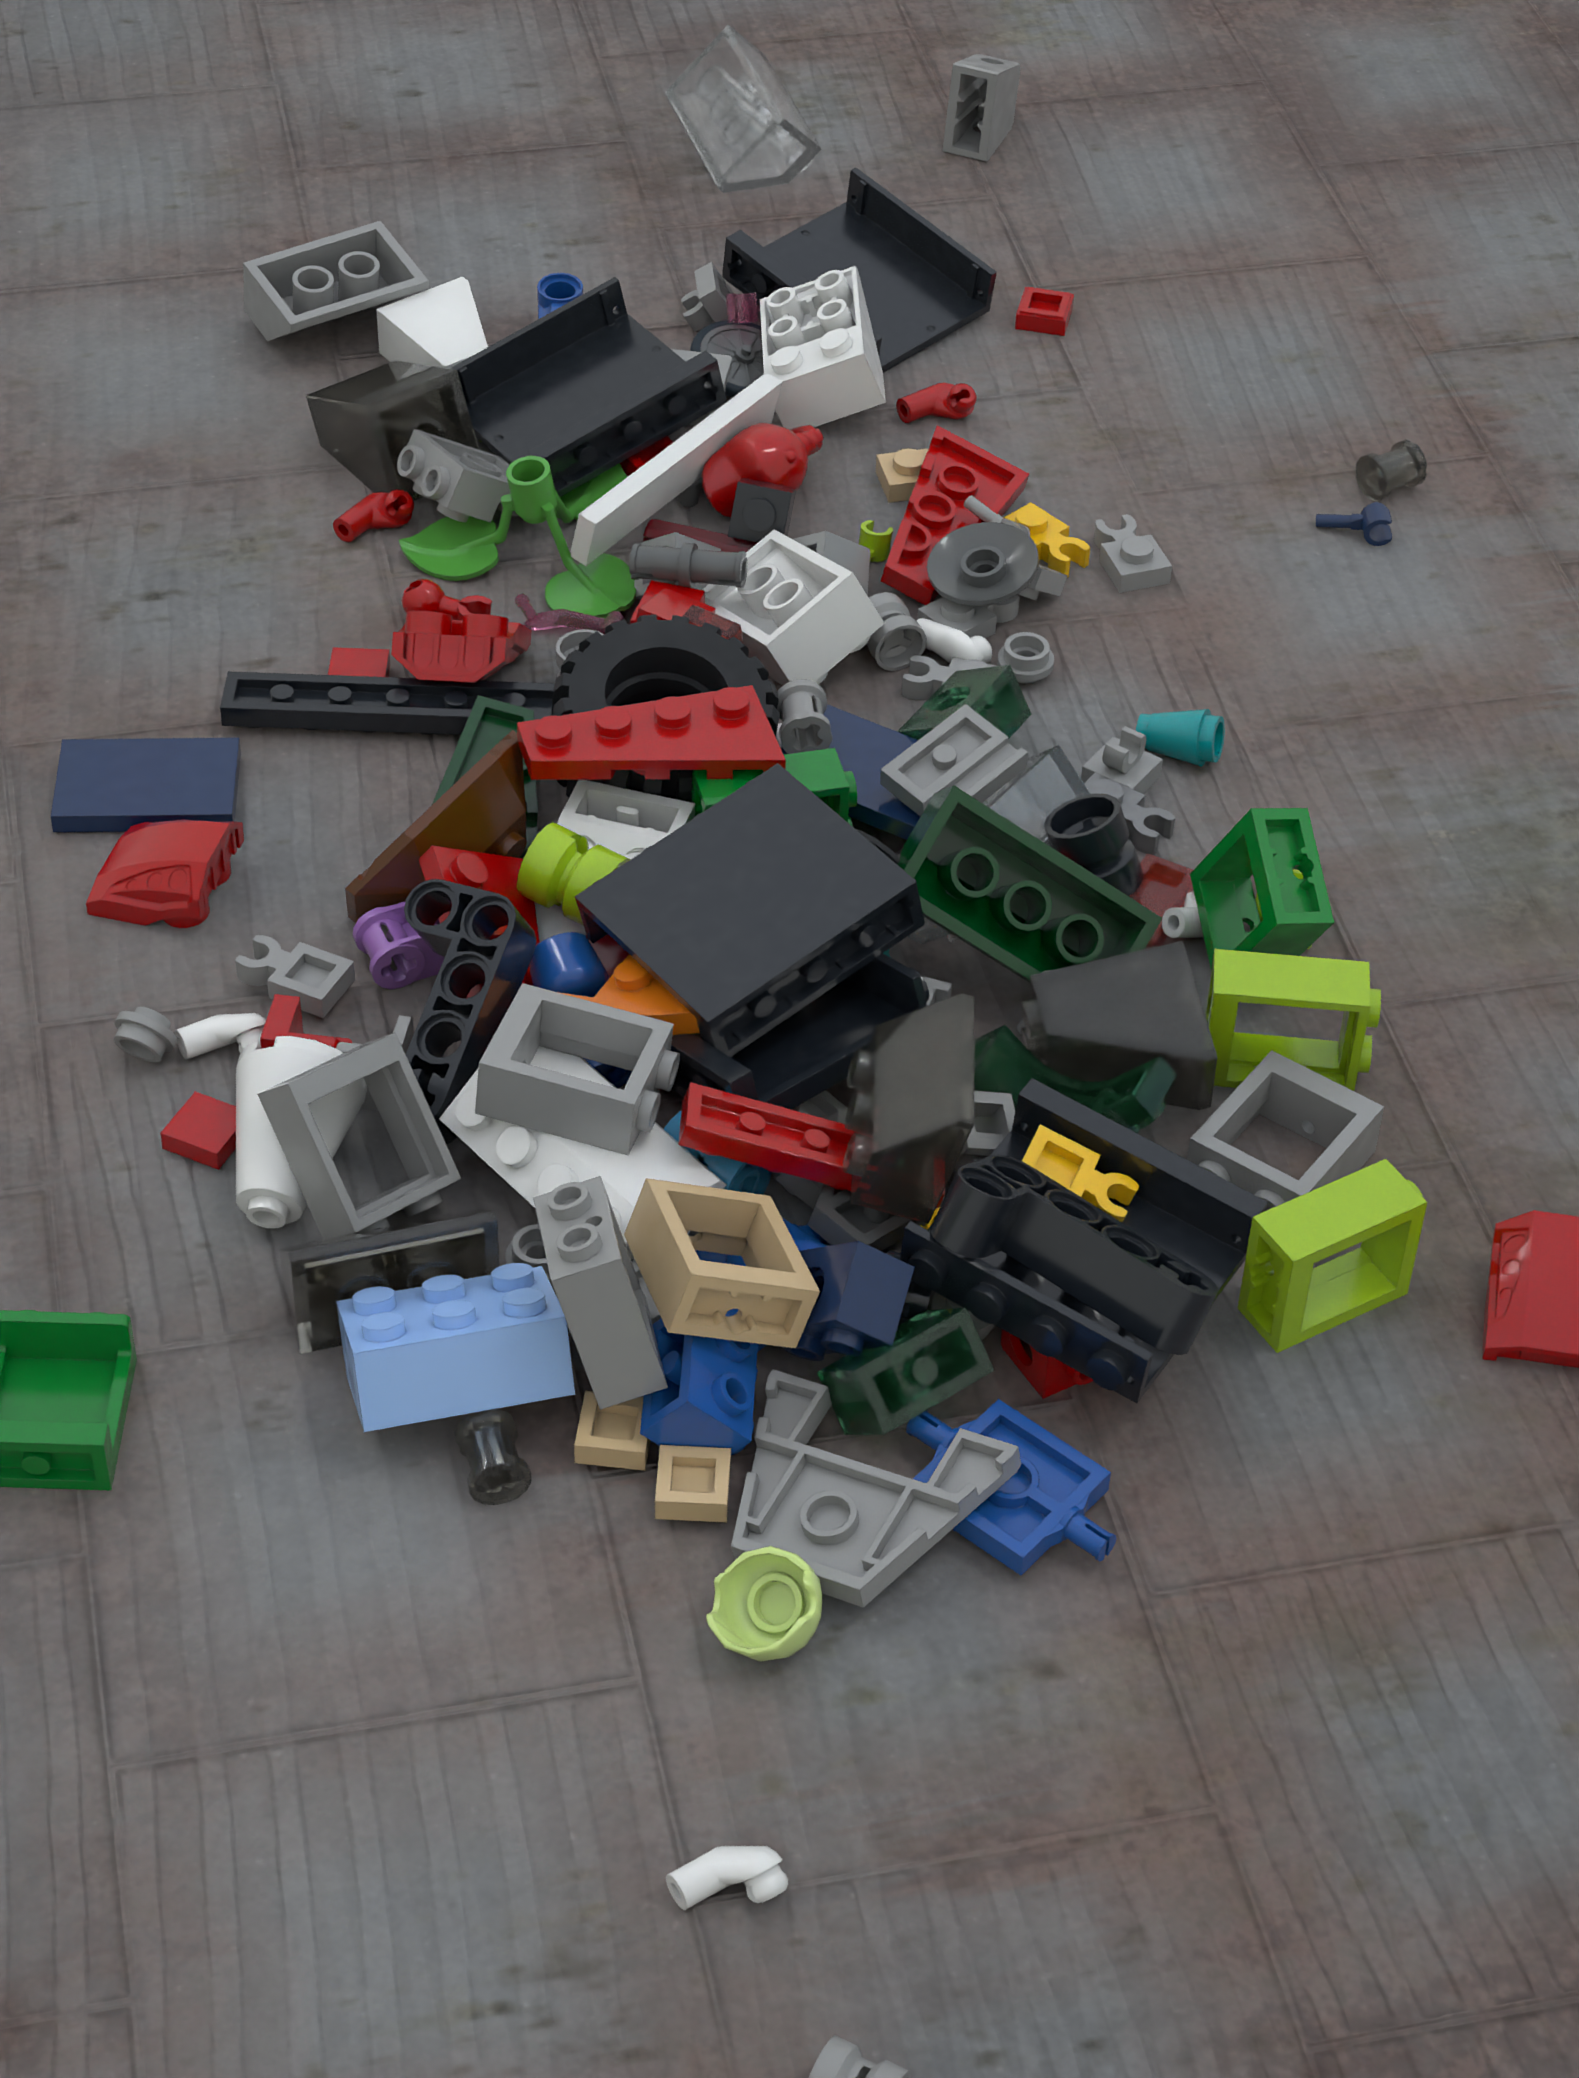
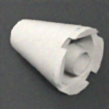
[236,1036,367,1228]

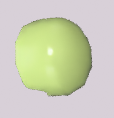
[706,1546,822,1662]

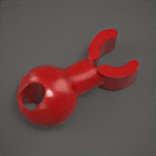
[401,579,492,620]

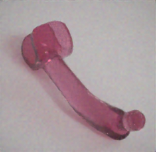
[726,293,760,323]
[515,593,623,634]

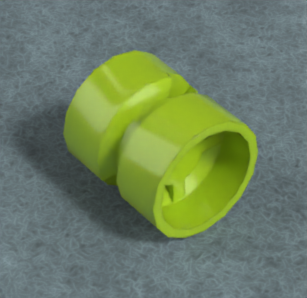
[517,822,631,926]

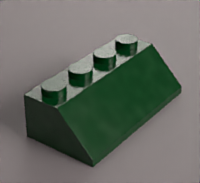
[897,785,1162,1026]

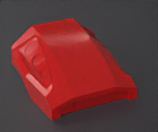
[391,611,532,683]
[86,820,244,928]
[1482,1210,1579,1368]

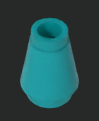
[1136,709,1225,767]

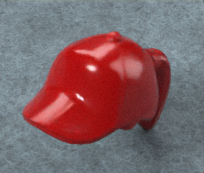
[702,423,824,517]

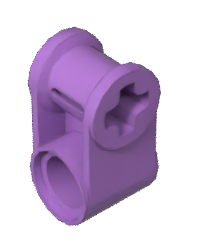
[353,901,445,989]

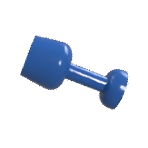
[529,932,632,1088]

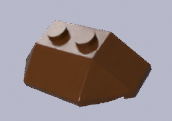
[345,730,527,923]

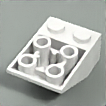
[760,266,886,430]
[535,780,695,942]

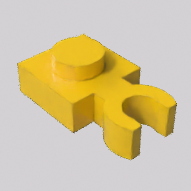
[1003,502,1090,577]
[1022,1124,1139,1222]

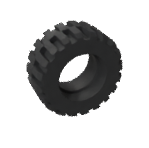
[551,614,780,803]

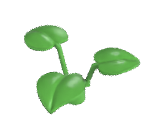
[399,456,636,622]

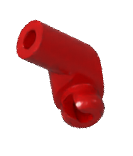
[896,382,977,423]
[333,489,415,542]

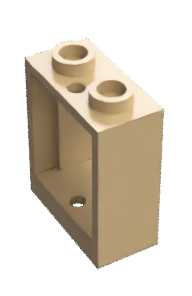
[624,1178,820,1348]

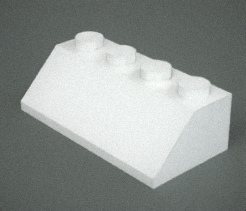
[439,1046,726,1260]

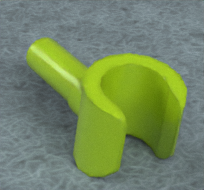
[858,520,893,562]

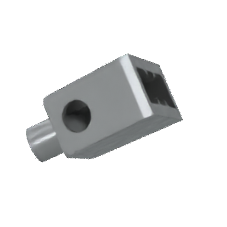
[943,54,1021,162]

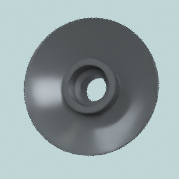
[927,522,1039,606]

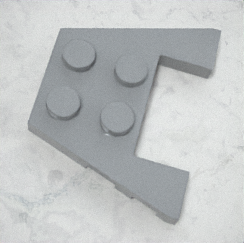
[731,1369,1021,1608]

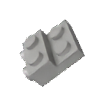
[397,429,518,523]

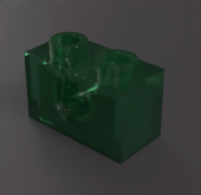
[897,665,1032,740]
[817,1307,995,1435]

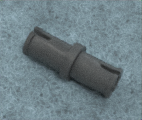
[629,543,748,588]

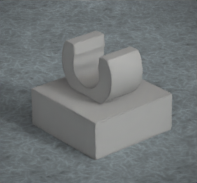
[681,262,741,331]
[1081,726,1163,794]

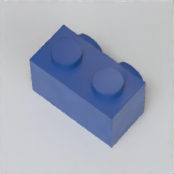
[640,1313,758,1455]

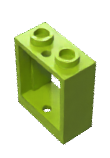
[1200,949,1381,1091]
[1237,1159,1428,1353]

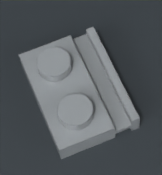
[880,704,1028,816]

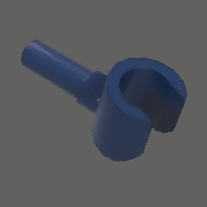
[1316,502,1392,546]

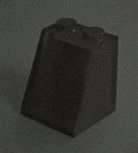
[306,361,479,501]
[1021,941,1217,1110]

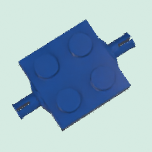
[906,1399,1117,1576]

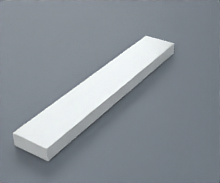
[570,373,782,566]

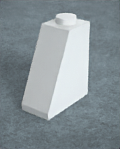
[376,277,488,410]

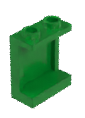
[0,1310,137,1491]

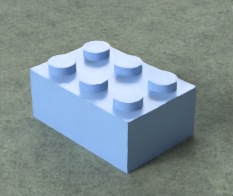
[336,1263,575,1432]

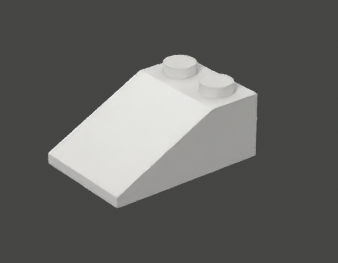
[702,529,885,686]

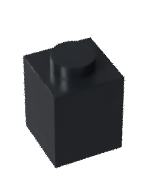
[728,478,797,543]

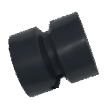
[1044,793,1144,896]

